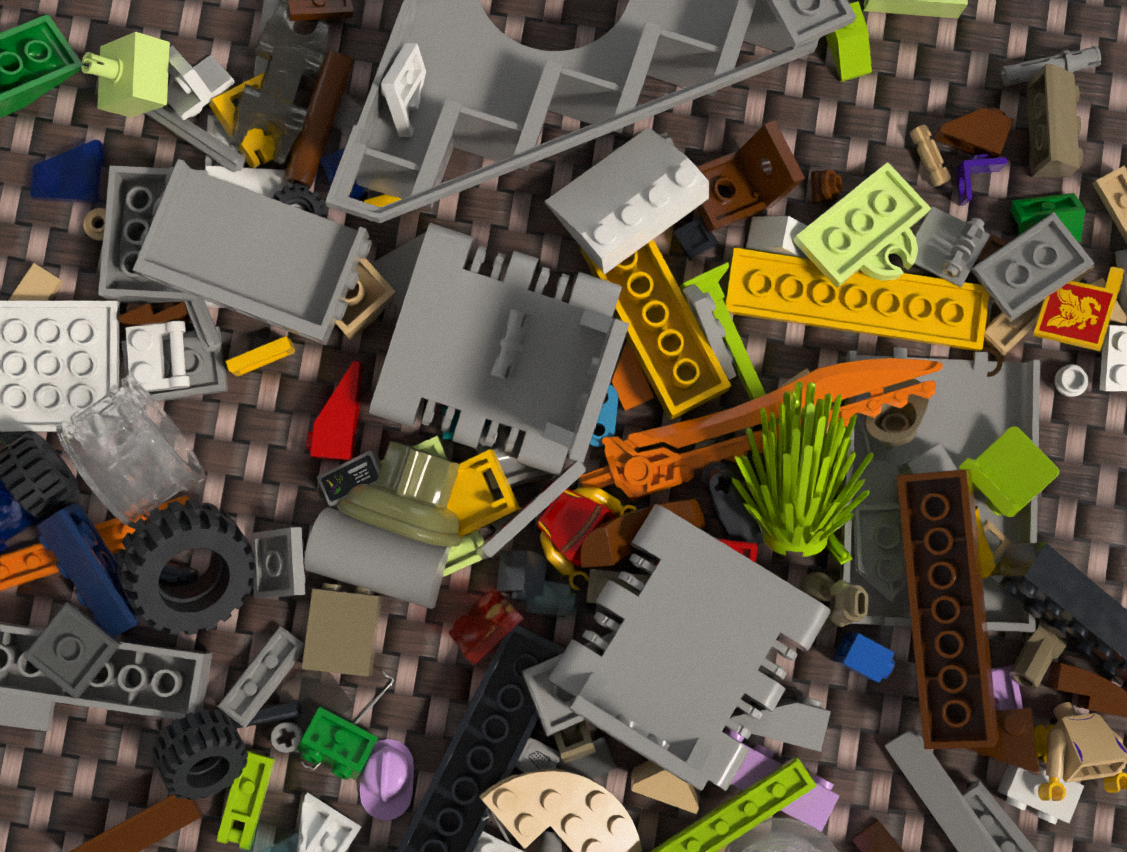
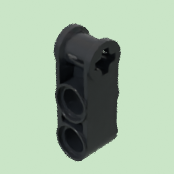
[701,461,764,545]

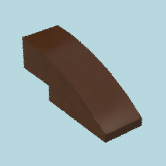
[1047,662,1127,717]

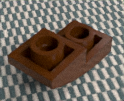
[118,302,191,327]

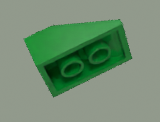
[0,14,83,118]

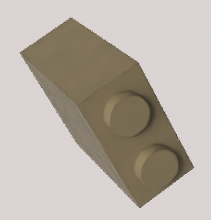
[302,583,382,677]

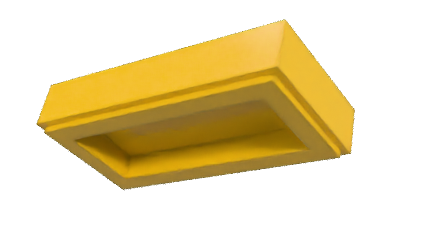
[225,336,296,377]

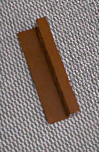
[69,795,204,852]

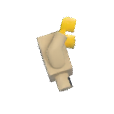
[1038,702,1127,801]

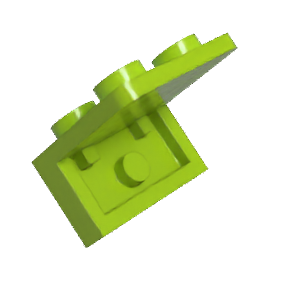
[959,426,1060,517]

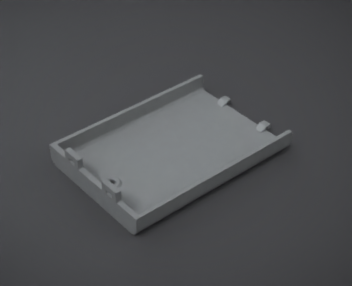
[840,348,1040,632]

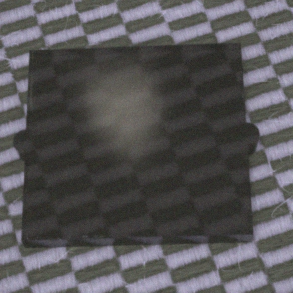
[276,670,354,732]

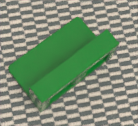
[1010,193,1085,242]

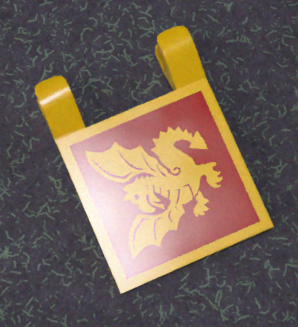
[1033,267,1124,351]

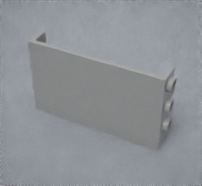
[133,159,372,345]

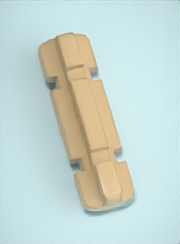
[910,125,951,187]

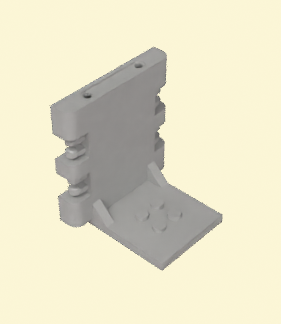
[369,223,629,476]
[548,504,831,791]

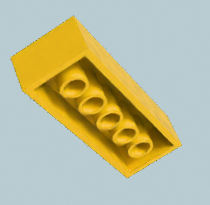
[581,239,731,421]

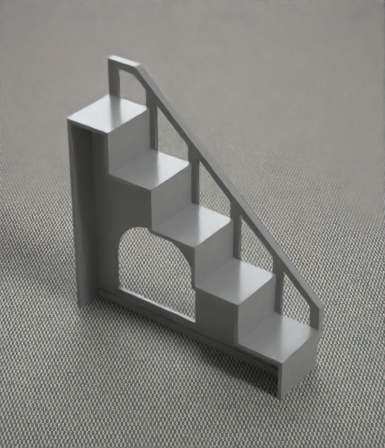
[325,0,819,223]

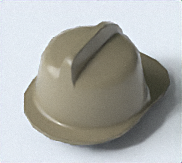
[865,379,929,450]

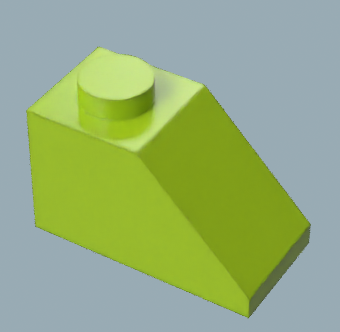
[825,1,872,82]

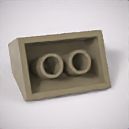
[1026,64,1083,178]

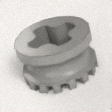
[271,721,303,753]

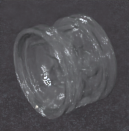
[56,375,206,529]

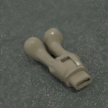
[800,572,868,634]

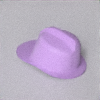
[359,739,414,821]

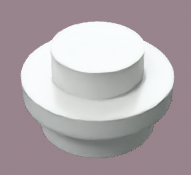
[1054,364,1088,397]

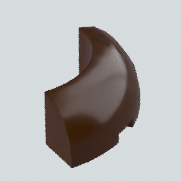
[581,499,706,567]

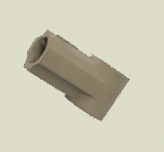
[1009,619,1068,690]

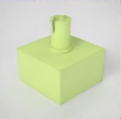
[81,32,170,118]

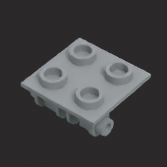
[914,206,991,287]

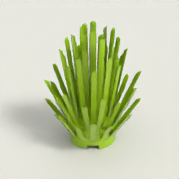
[732,382,874,557]

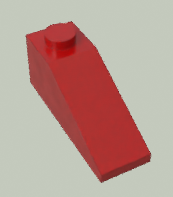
[306,361,364,462]

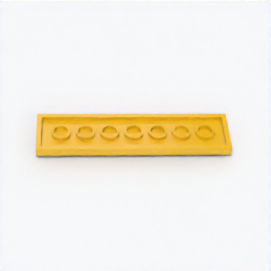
[725,248,989,351]

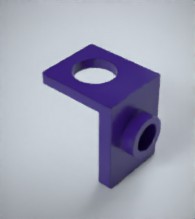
[955,154,1007,206]

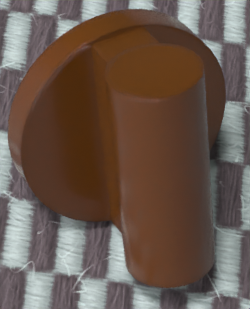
[811,169,843,205]

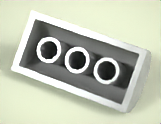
[304,507,450,609]

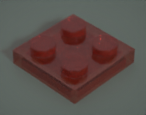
[448,587,523,665]

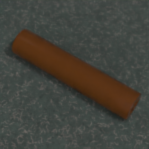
[283,51,354,188]

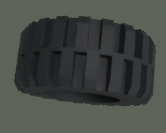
[117,500,256,635]

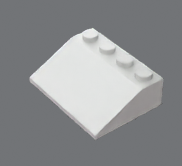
[545,127,709,274]

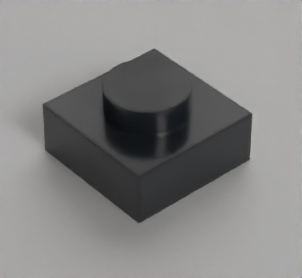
[673,216,718,261]

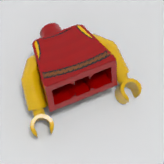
[537,487,637,590]

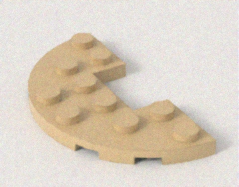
[479,768,642,852]

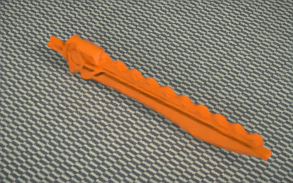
[579,358,943,501]

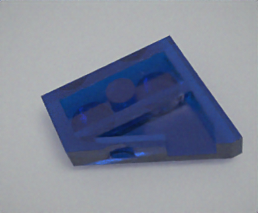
[30,140,103,203]

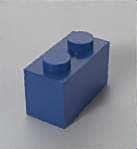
[831,631,895,683]

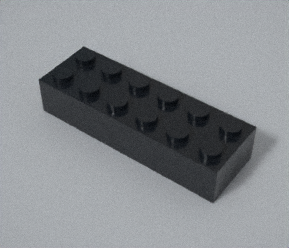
[990,543,1127,691]

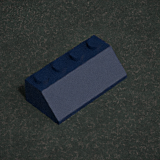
[37,502,141,637]

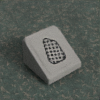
[515,737,561,774]

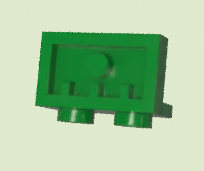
[297,707,378,780]

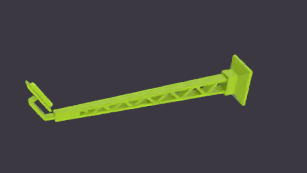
[679,262,853,565]

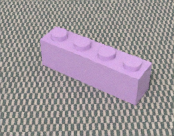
[723,727,839,832]

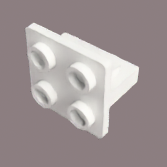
[167,46,235,120]

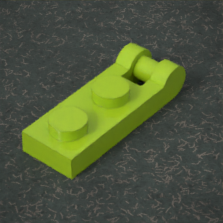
[217,750,276,850]

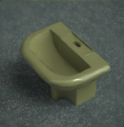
[337,441,462,547]

